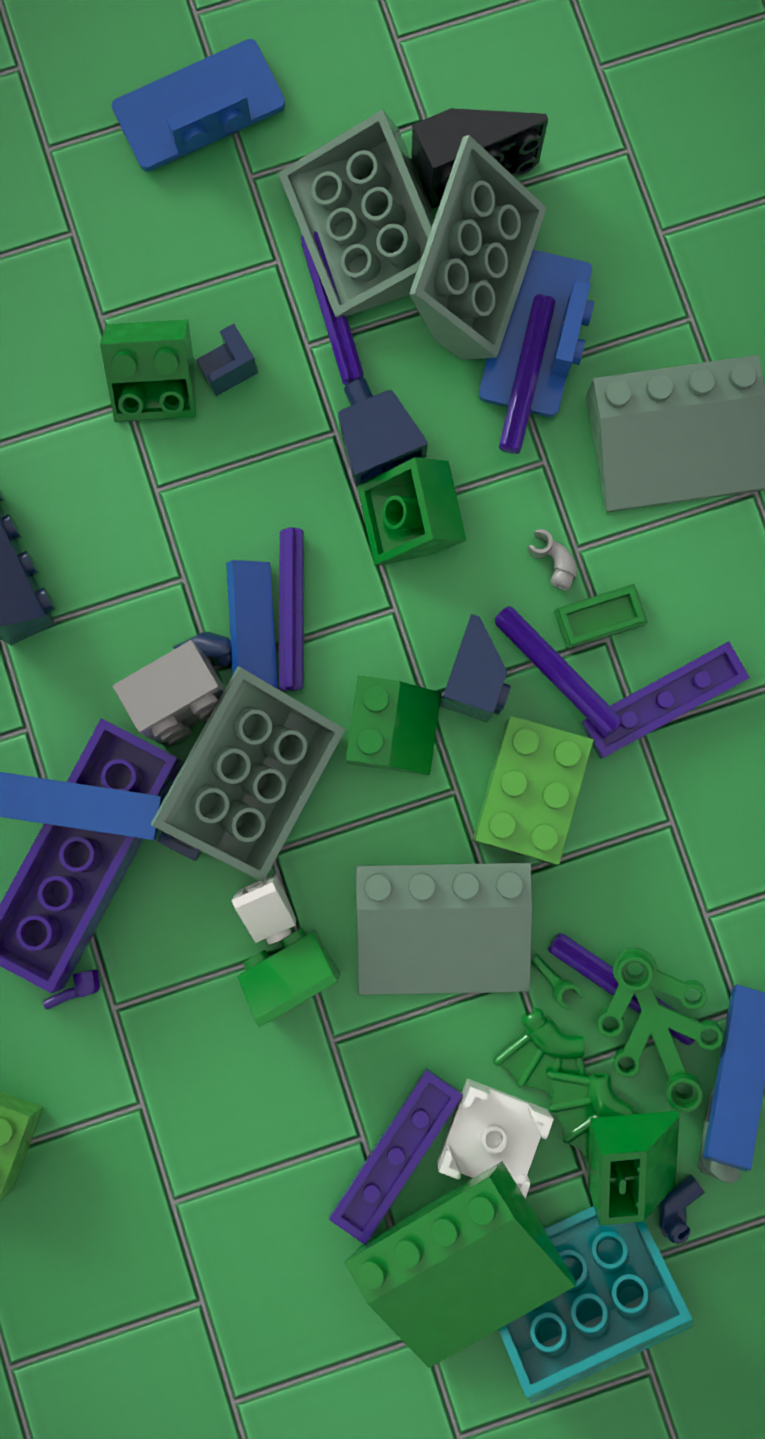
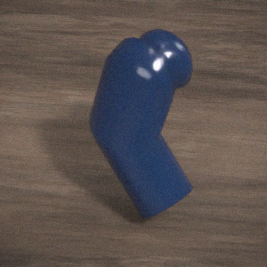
[173,632,232,667]
[659,1175,705,1244]

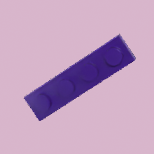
[580,641,750,759]
[329,1068,463,1245]

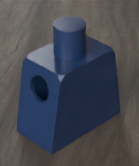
[338,379,428,487]

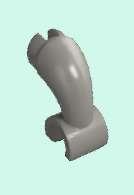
[527,529,577,591]

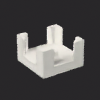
[437,1078,554,1199]

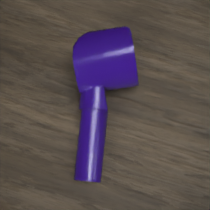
[43,969,101,1010]

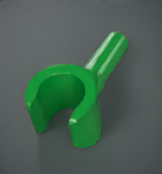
[531,954,583,1010]

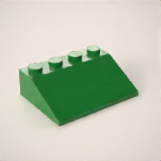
[344,1161,577,1368]

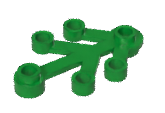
[597,948,723,1112]

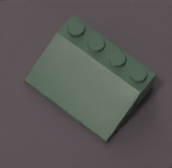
[278,109,435,318]
[409,135,547,360]
[586,355,765,513]
[150,667,346,882]
[356,863,532,995]

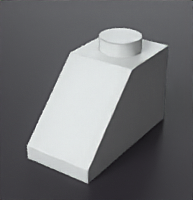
[231,873,297,944]

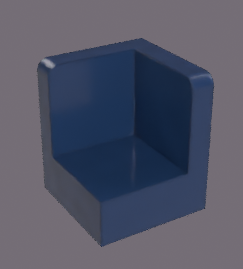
[197,323,258,396]

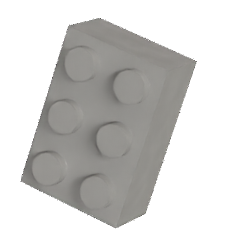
[112,640,225,746]

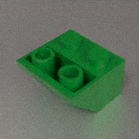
[100,319,196,422]
[588,1111,680,1226]

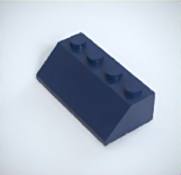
[0,491,56,646]

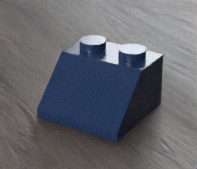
[440,614,511,722]

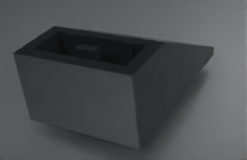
[411,108,548,209]

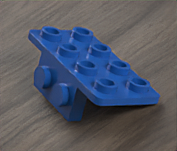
[112,39,285,172]
[479,250,595,417]

